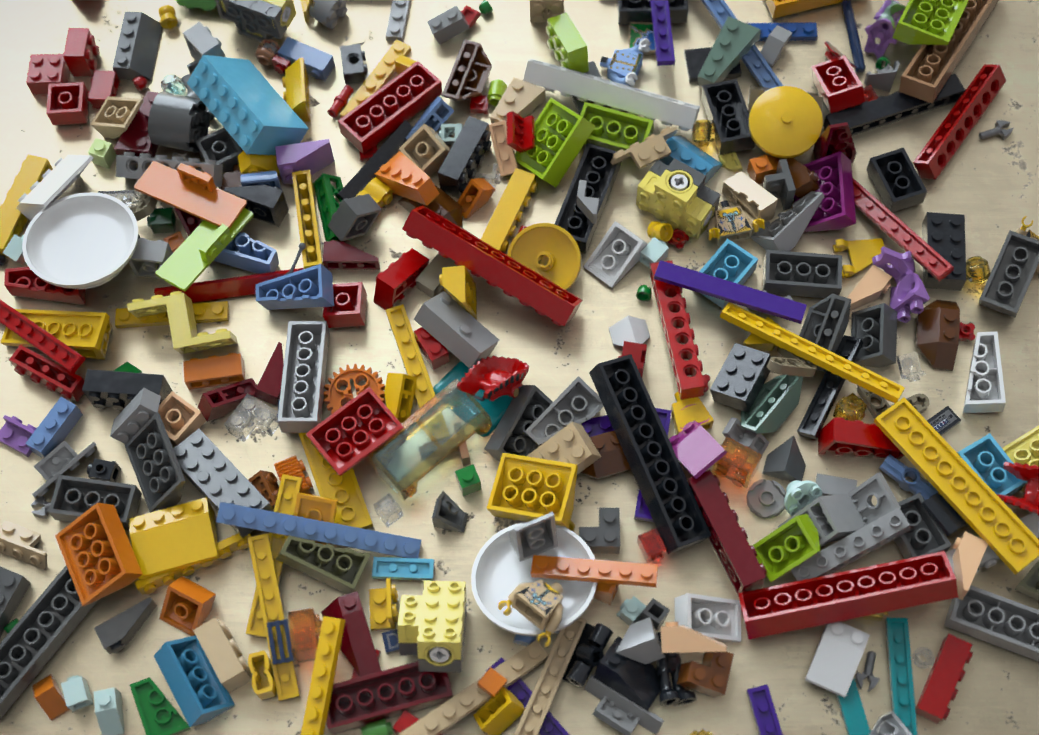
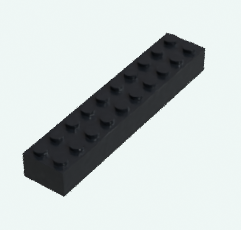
[589,354,712,554]

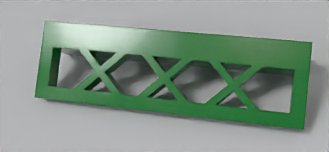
[313,173,354,241]

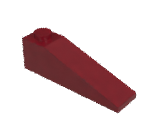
[813,122,857,163]

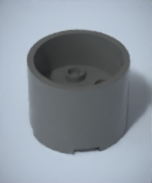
[148,91,210,153]

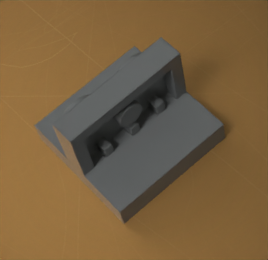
[762,159,796,210]

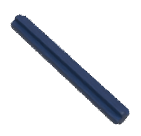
[841,0,866,73]

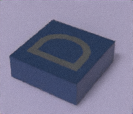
[382,629,399,654]

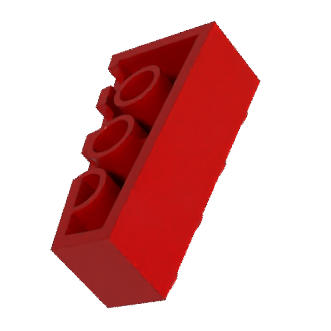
[818,417,905,459]

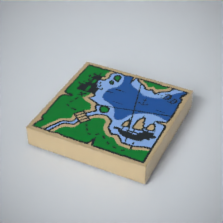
[628,22,656,55]

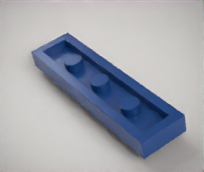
[747,22,818,41]

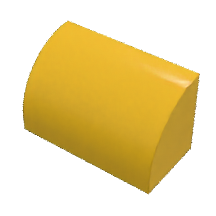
[473,687,525,735]

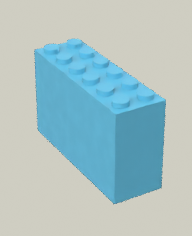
[187,55,309,155]

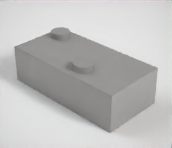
[414,291,499,369]

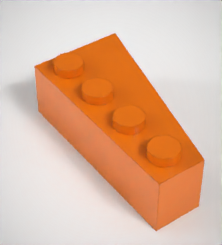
[375,151,440,206]

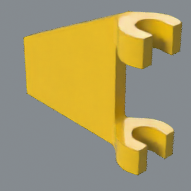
[832,238,884,279]

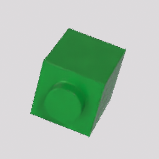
[455,464,482,497]

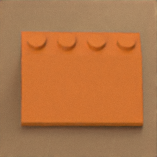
[55,503,143,606]

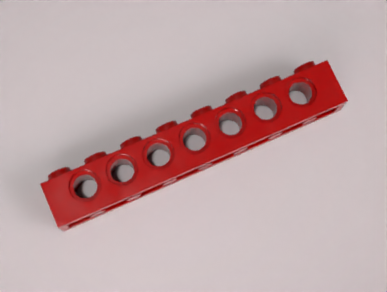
[913,64,1006,180]
[650,260,707,400]

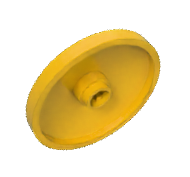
[749,86,823,158]
[507,223,581,290]

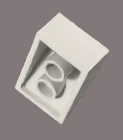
[583,221,648,288]
[675,593,742,642]
[805,621,870,698]

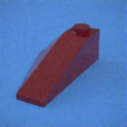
[321,591,381,677]

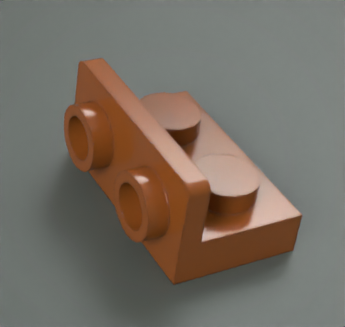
[248,470,279,509]

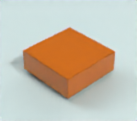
[163,231,185,253]
[477,667,507,698]

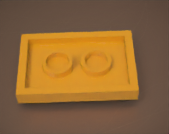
[294,492,338,545]

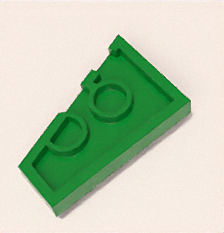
[130,677,190,735]

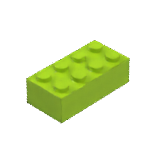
[580,102,654,151]

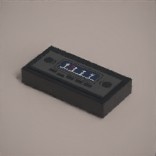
[927,406,961,436]

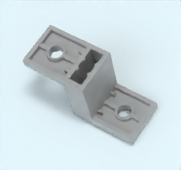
[778,473,901,548]

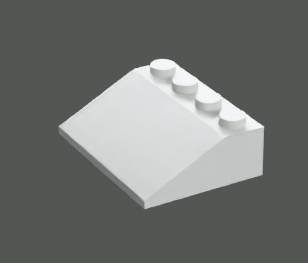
[16,155,94,221]

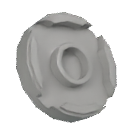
[746,479,786,519]

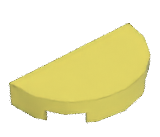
[718,152,743,172]

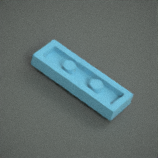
[372,557,435,581]

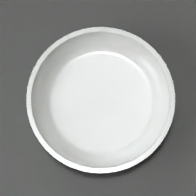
[22,192,138,289]
[471,521,597,636]

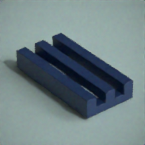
[267,619,294,665]

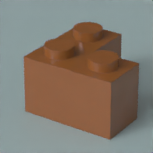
[677,651,734,698]

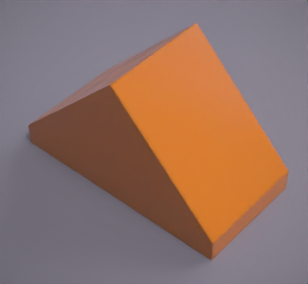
[32,674,70,721]

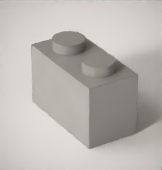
[427,5,469,45]

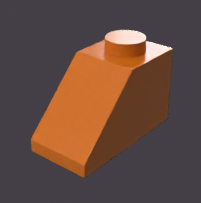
[747,154,780,184]
[457,178,495,219]
[593,583,619,606]

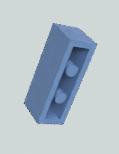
[278,37,335,81]
[25,397,83,458]

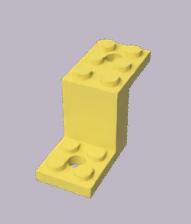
[127,291,238,354]

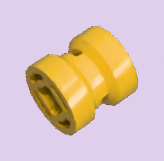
[158,5,178,29]
[647,221,673,242]

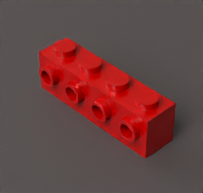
[9,345,84,402]

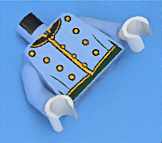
[600,38,651,87]

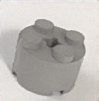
[309,0,348,29]

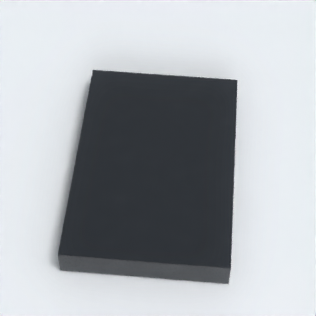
[684,47,742,82]

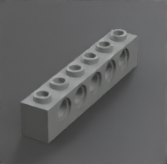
[116,152,223,187]
[791,508,910,581]

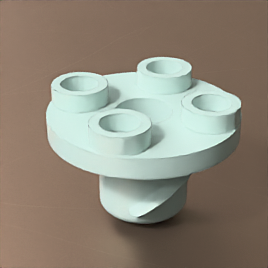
[784,480,822,516]

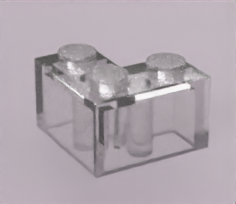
[224,393,279,442]

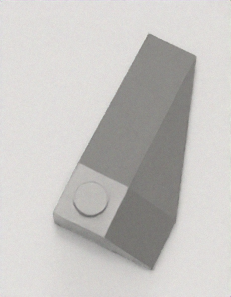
[751,191,824,251]
[525,376,604,446]

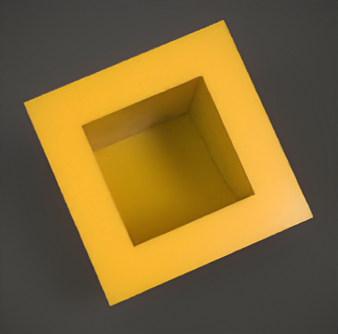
[395,55,417,74]

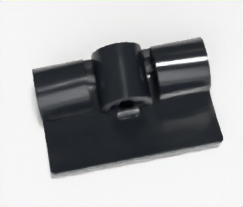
[562,623,613,687]

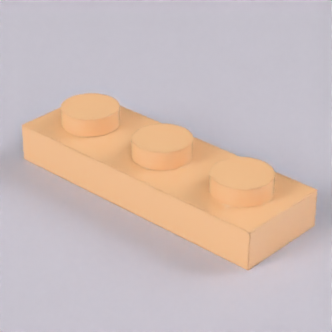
[489,120,518,177]

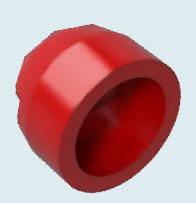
[132,76,148,92]

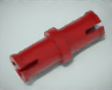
[327,85,354,118]

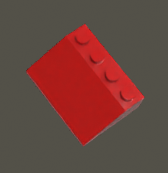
[306,387,404,476]

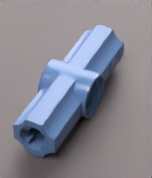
[879,454,938,500]

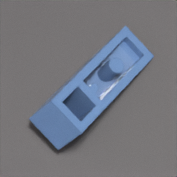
[406,96,454,140]

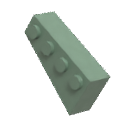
[698,16,761,86]

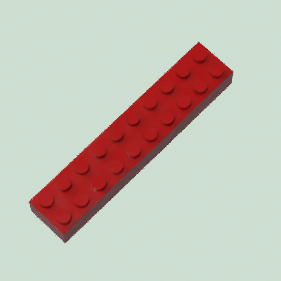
[402,205,583,326]
[738,551,958,640]

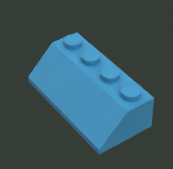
[154,635,235,727]

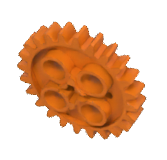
[323,364,385,415]

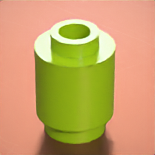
[487,79,507,107]

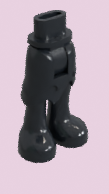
[656,632,697,706]

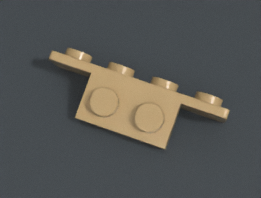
[611,126,678,169]
[0,521,47,569]

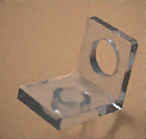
[476,164,501,192]

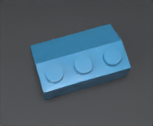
[659,135,723,184]

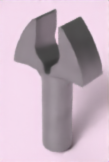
[979,120,1013,140]
[31,496,51,519]
[855,651,880,692]

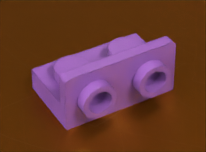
[0,415,37,457]

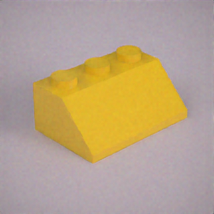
[282,58,311,122]
[439,265,477,319]

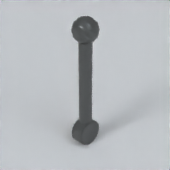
[286,243,306,275]

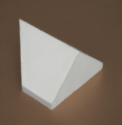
[609,315,650,346]

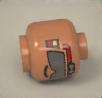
[255,39,280,66]

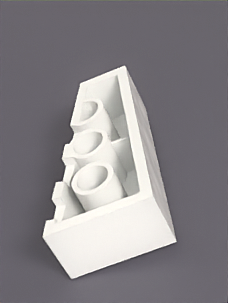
[963,332,1006,413]

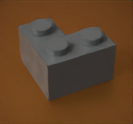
[579,508,620,554]

